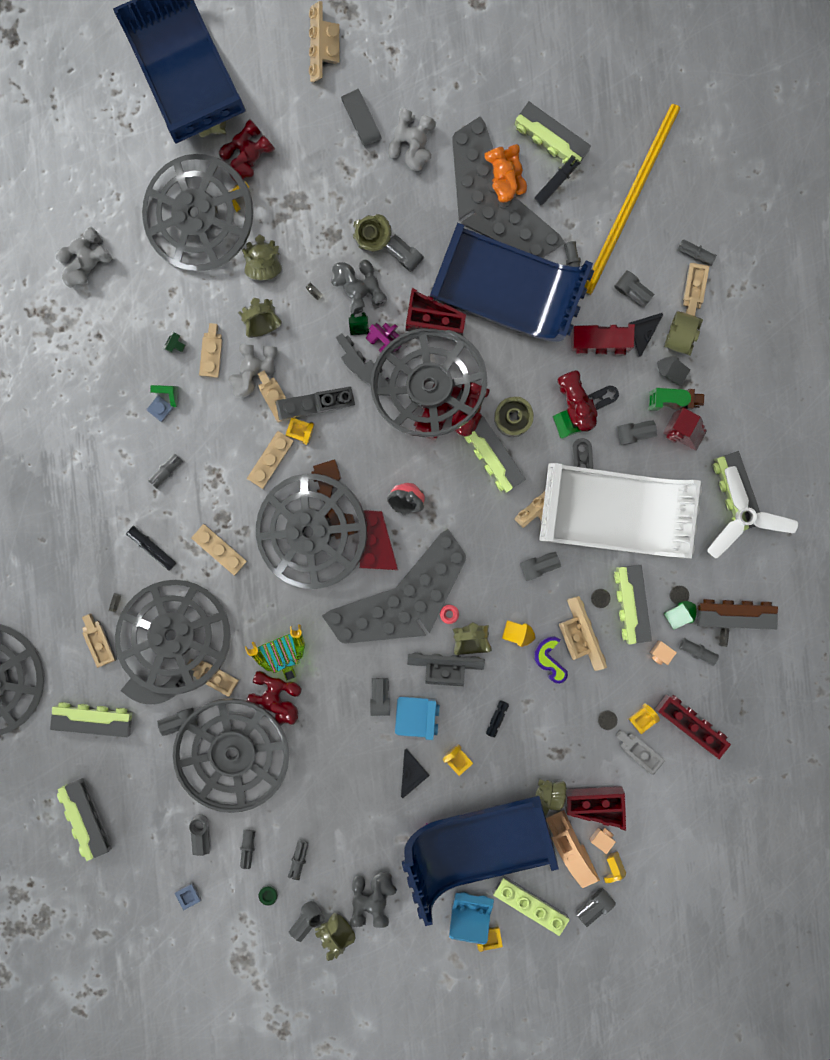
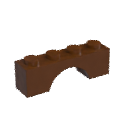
[311,459,358,540]

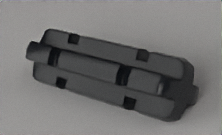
[486,700,509,738]

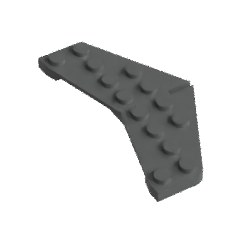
[452,116,565,258]
[322,529,466,644]

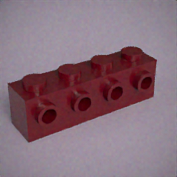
[654,695,731,760]

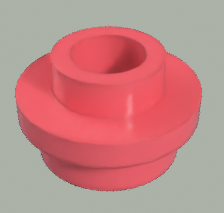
[440,605,459,624]

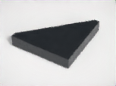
[628,313,663,357]
[401,748,430,799]

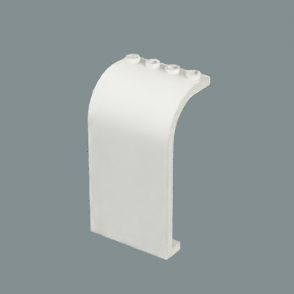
[539,463,702,559]

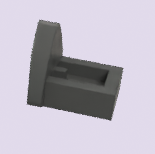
[657,356,691,386]

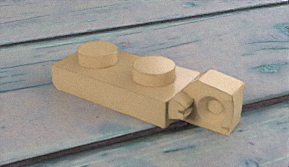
[683,263,709,316]
[199,323,223,378]
[258,370,287,422]
[82,614,116,668]
[187,659,239,697]

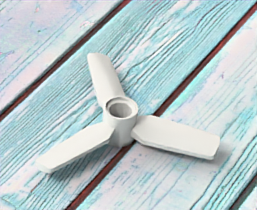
[707,466,798,558]

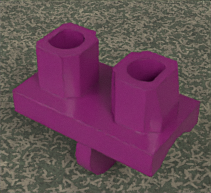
[366,323,402,353]

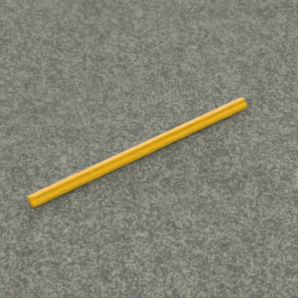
[584,104,680,295]

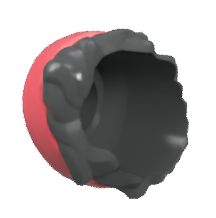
[387,483,425,515]

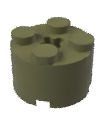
[664,311,703,356]
[494,397,534,437]

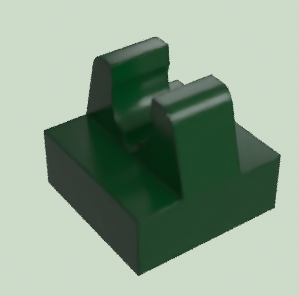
[349,312,369,335]
[163,332,186,353]

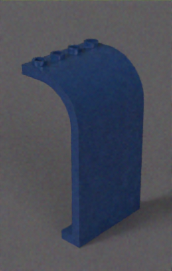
[113,0,246,144]
[430,222,594,342]
[402,796,559,926]

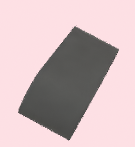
[341,89,382,147]

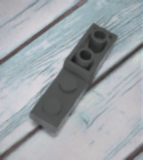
[336,333,390,387]
[275,386,355,420]

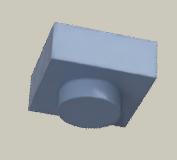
[146,395,174,422]
[174,883,201,911]

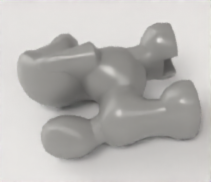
[388,108,436,171]
[56,227,112,288]
[228,344,277,397]

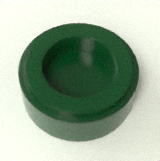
[258,885,278,906]

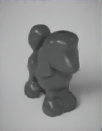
[331,260,387,315]
[350,872,397,928]

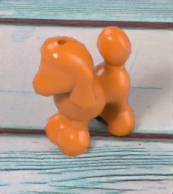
[484,144,527,203]

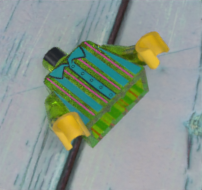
[245,624,305,681]

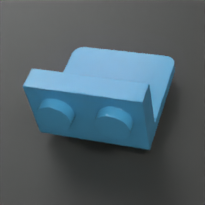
[395,697,440,740]
[449,893,494,944]

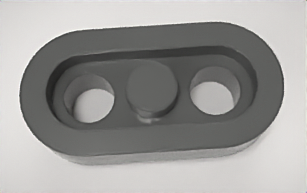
[572,438,593,469]

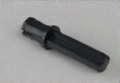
[534,155,581,205]
[126,526,176,571]

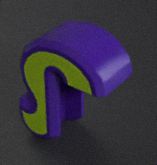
[534,636,568,684]

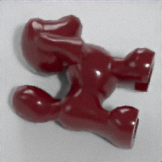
[219,119,275,182]
[557,370,598,432]
[452,382,490,437]
[247,671,302,726]

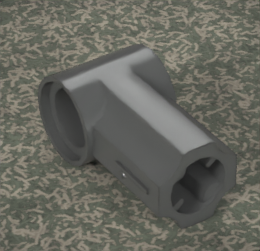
[385,234,424,272]
[614,270,655,308]
[617,420,657,445]
[520,552,561,581]
[370,678,390,716]
[157,707,199,736]
[189,815,210,856]
[576,888,616,927]
[289,901,325,942]

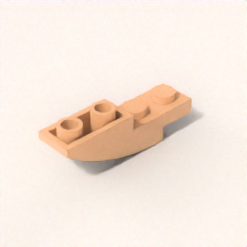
[546,810,600,888]

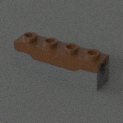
[697,599,778,630]

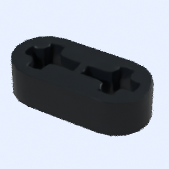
[588,386,619,410]

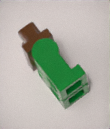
[649,388,705,411]

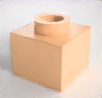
[649,640,677,665]
[589,827,616,854]

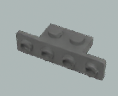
[407,652,485,686]

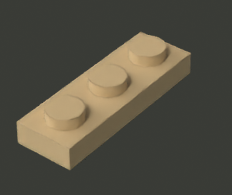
[247,431,294,489]
[191,524,247,576]

